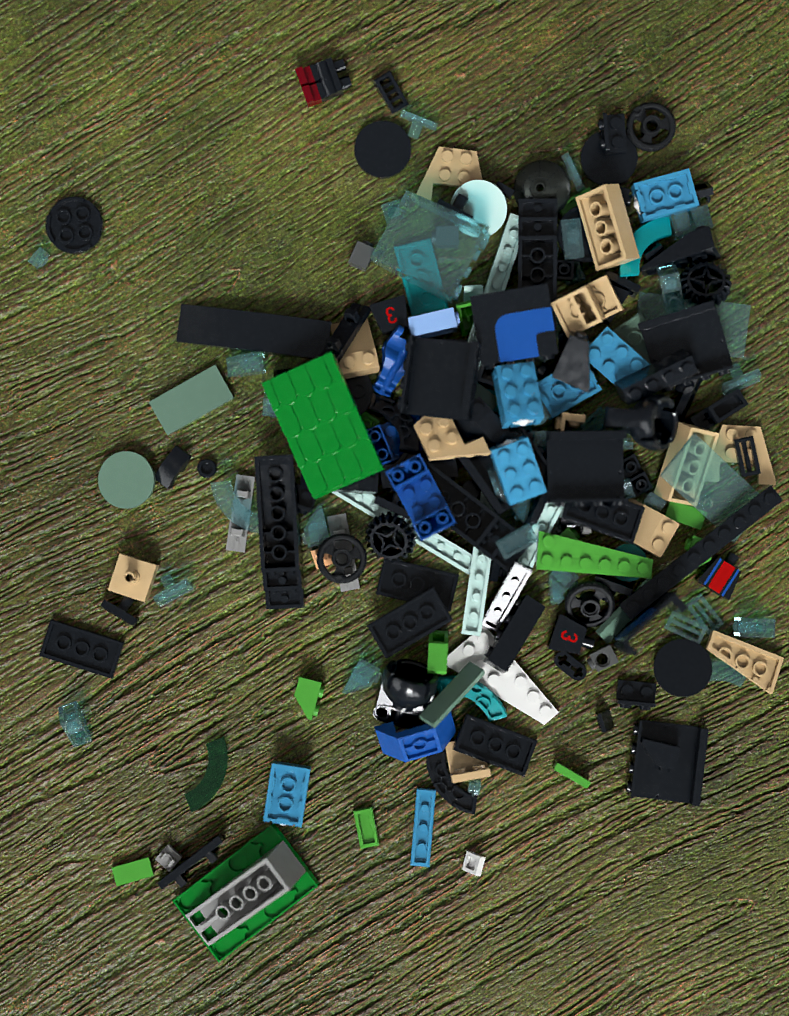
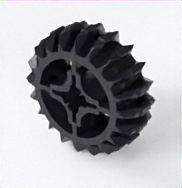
[679,259,732,306]
[365,512,417,563]

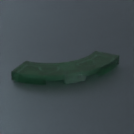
[184,736,228,812]

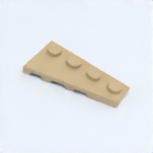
[705,630,784,694]

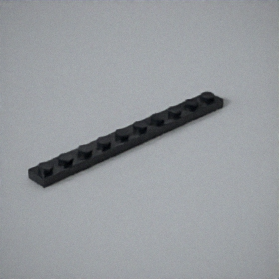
[618,485,783,620]

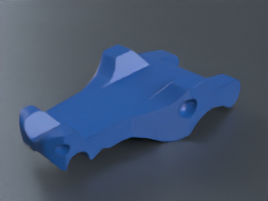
[372,325,424,397]

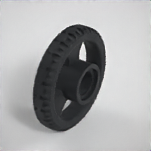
[626,102,676,152]
[317,533,367,584]
[565,581,615,627]

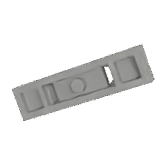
[226,474,256,553]
[327,513,360,592]

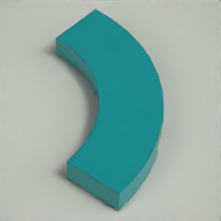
[619,217,672,277]
[437,675,508,722]

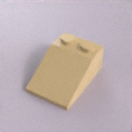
[331,319,380,379]
[624,495,680,558]

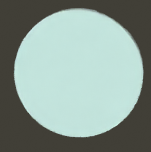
[450,179,508,238]

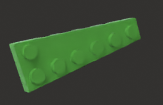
[535,531,653,579]

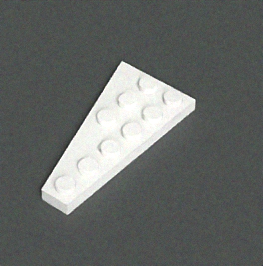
[447,625,559,725]

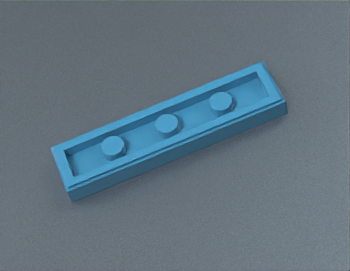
[410,787,436,867]

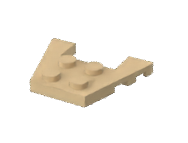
[414,146,482,204]
[414,416,490,461]
[704,425,776,485]

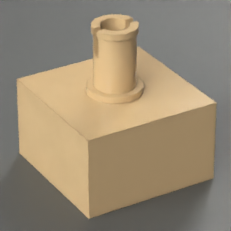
[108,553,160,602]

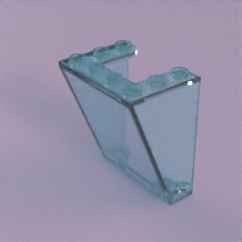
[370,190,490,304]

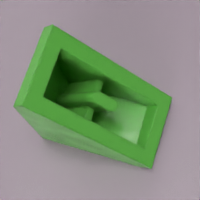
[455,300,474,336]

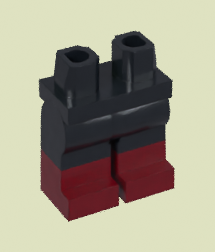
[295,57,352,108]

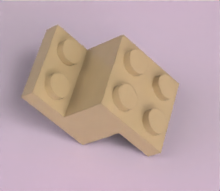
[551,274,624,338]

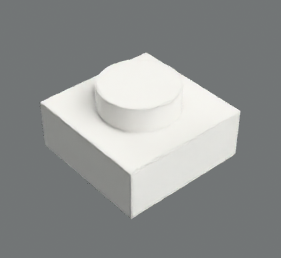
[462,851,486,876]

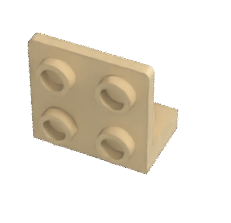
[554,412,585,431]
[445,741,491,783]

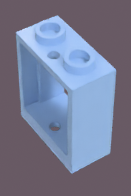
[408,307,460,338]

